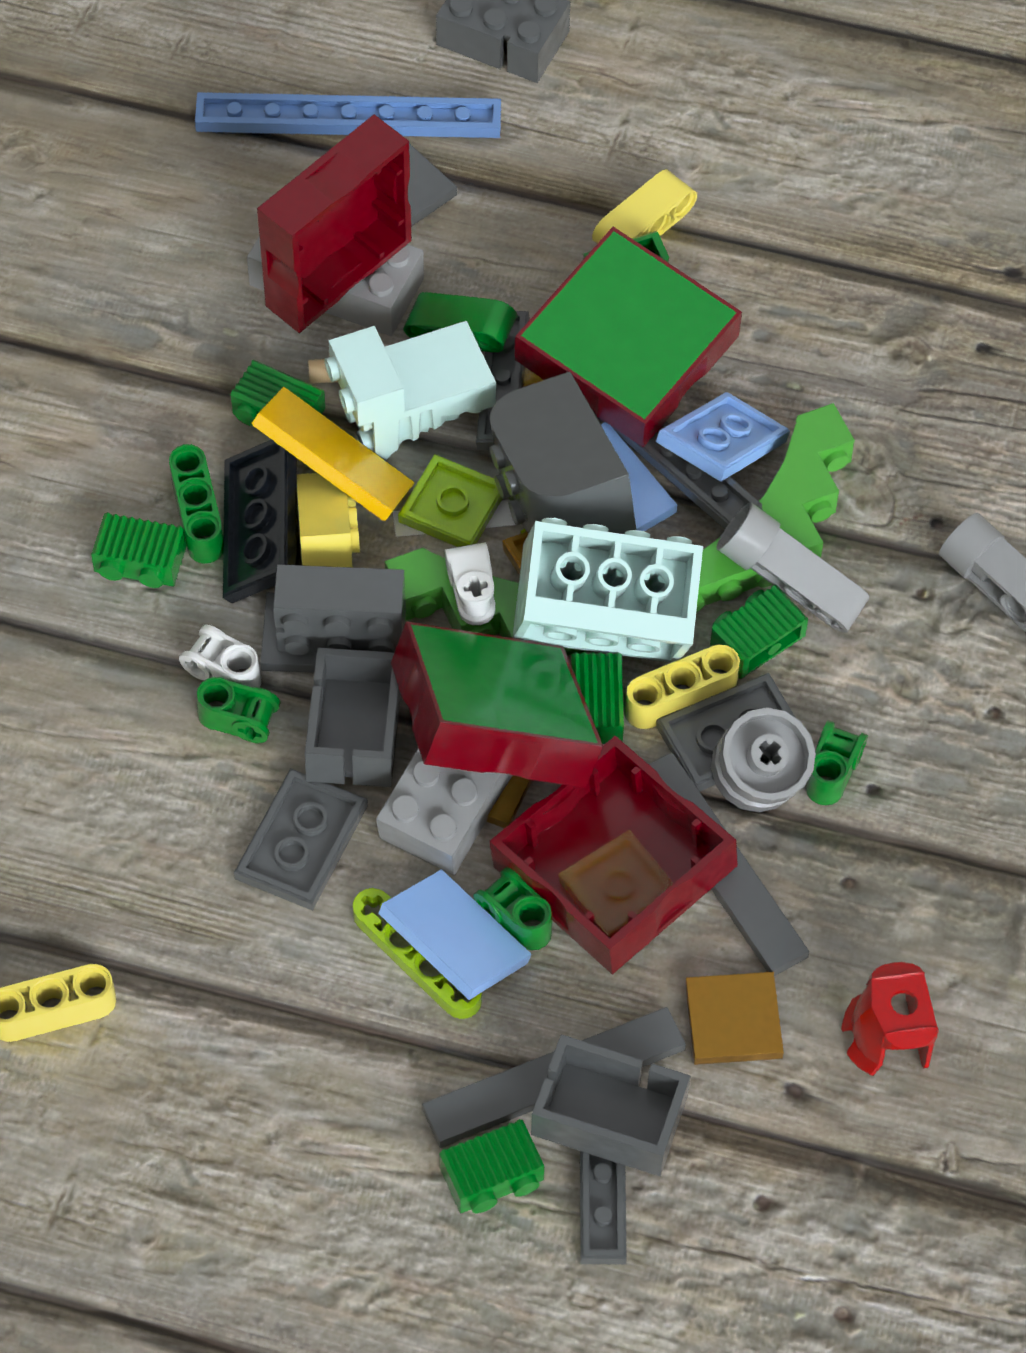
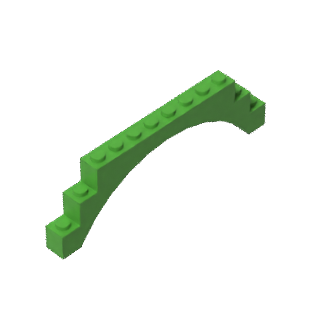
[385,403,855,656]

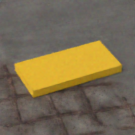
[251,387,415,521]

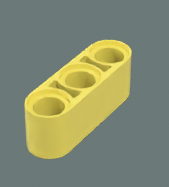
[592,169,697,244]
[625,644,740,729]
[0,964,116,1042]

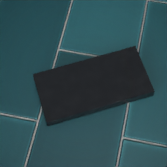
[223,439,297,603]

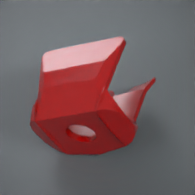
[841,962,938,1076]

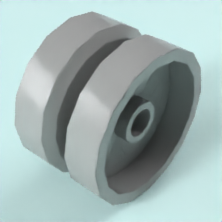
[711,707,816,812]

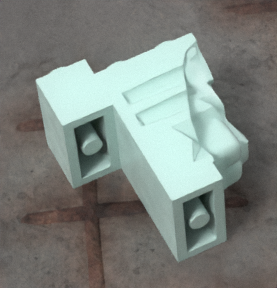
[324,321,496,461]

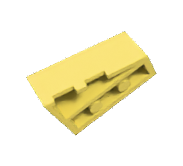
[297,473,360,568]

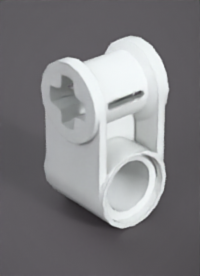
[444,542,496,625]
[179,625,261,688]

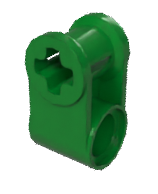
[197,677,281,743]
[806,720,868,806]
[473,867,552,951]

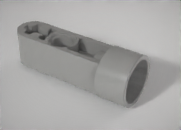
[716,502,870,633]
[939,513,1026,632]

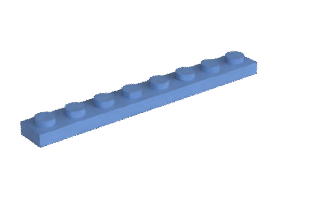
[195,92,501,138]

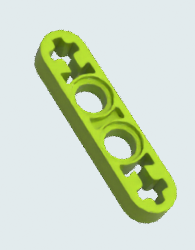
[353,888,482,1019]

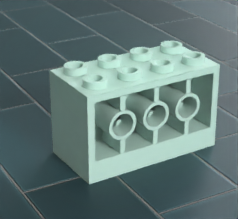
[513,518,703,663]

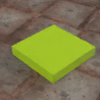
[398,454,502,547]

